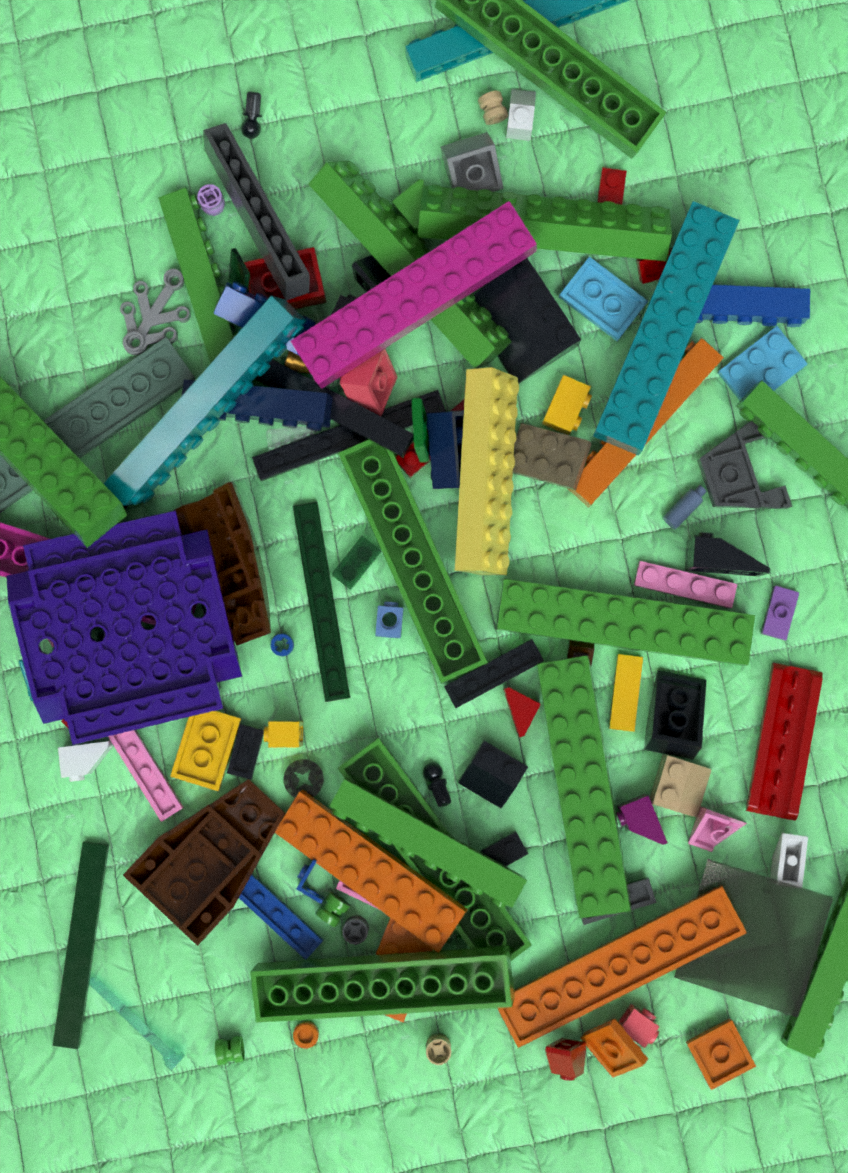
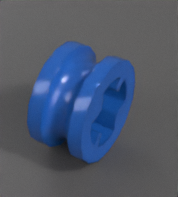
[270,634,294,656]

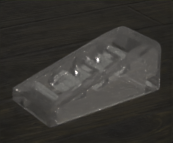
[266,425,317,451]

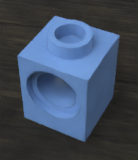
[375,602,403,639]

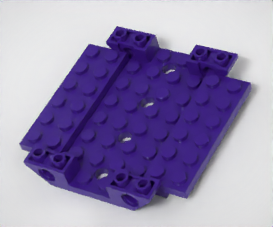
[6,511,242,745]

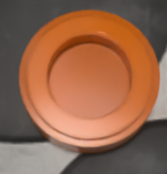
[293,1021,319,1049]

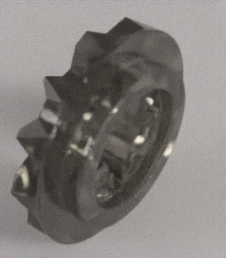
[283,759,324,798]

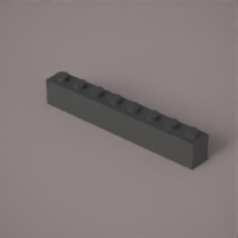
[203,123,310,301]

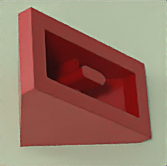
[503,687,541,737]

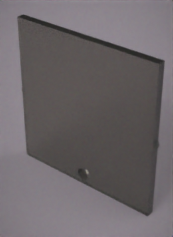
[674,859,833,1017]

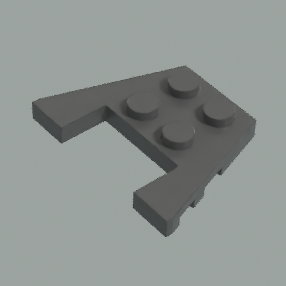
[697,421,792,509]

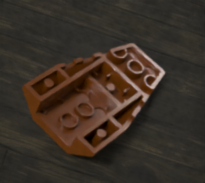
[173,482,271,646]
[123,779,285,946]

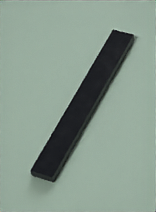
[255,359,414,458]
[252,390,446,481]

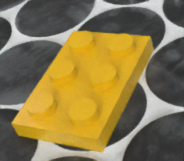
[170,710,242,791]

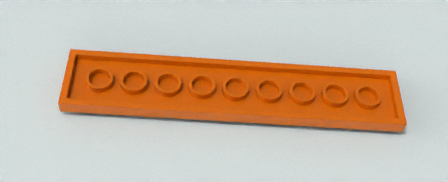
[497,885,747,1048]

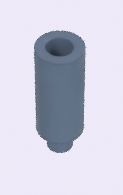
[662,485,707,530]

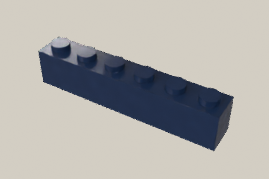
[182,379,333,431]

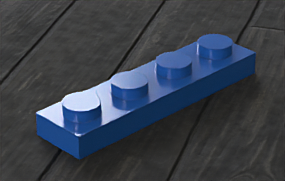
[239,874,324,960]

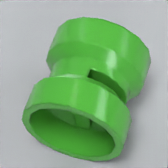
[315,891,350,927]
[215,1036,245,1066]

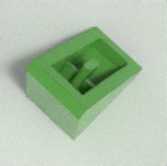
[392,179,424,234]

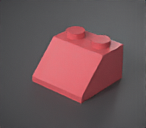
[340,349,398,416]

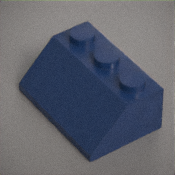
[427,410,464,489]

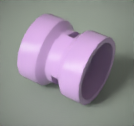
[197,184,225,216]

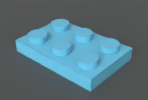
[559,257,648,341]
[717,326,808,400]

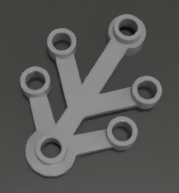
[120,269,191,355]

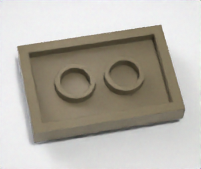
[513,423,592,491]

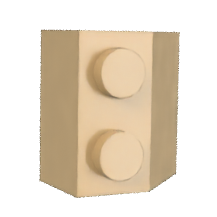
[650,754,712,817]

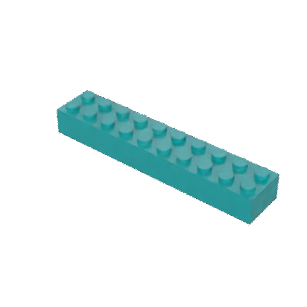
[593,201,740,456]
[104,296,307,506]

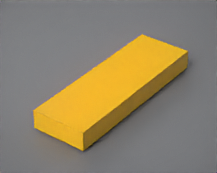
[609,654,643,732]

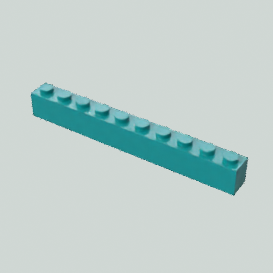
[405,0,630,82]

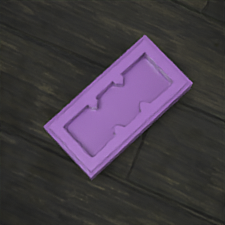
[761,586,800,641]

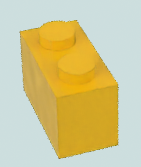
[542,375,592,435]
[264,721,303,748]

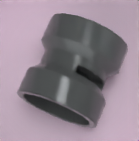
[342,915,369,945]

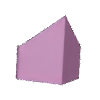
[688,807,747,852]

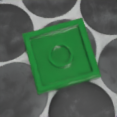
[412,398,430,463]

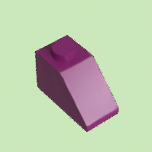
[616,794,668,845]

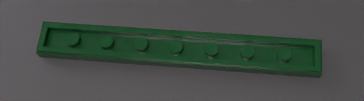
[293,502,351,702]
[53,841,109,1049]

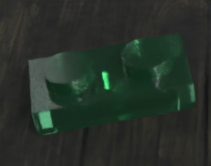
[331,536,382,590]

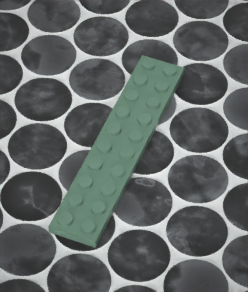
[0,337,196,513]

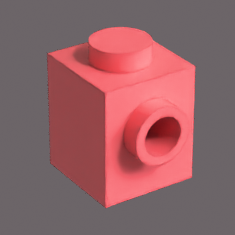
[618,1004,659,1048]

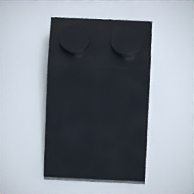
[685,533,770,577]
[644,670,707,760]

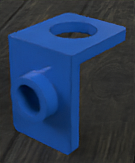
[296,859,325,904]

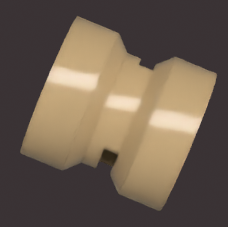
[478,91,508,125]
[426,1033,451,1065]

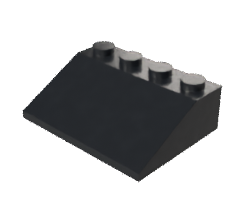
[474,258,581,384]

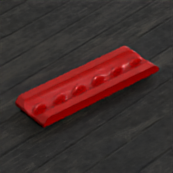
[745,663,823,821]

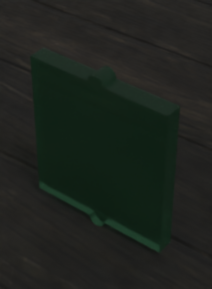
[229,248,250,292]

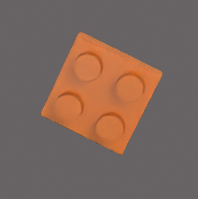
[686,1018,756,1090]
[580,1019,648,1078]

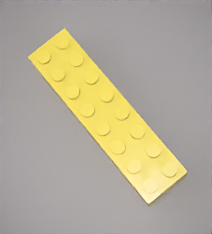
[455,367,519,575]

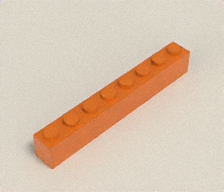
[567,338,724,508]

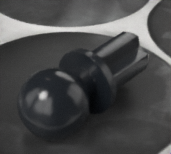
[241,91,262,139]
[423,762,451,807]

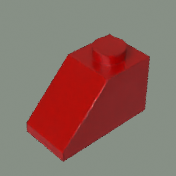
[545,1038,587,1081]

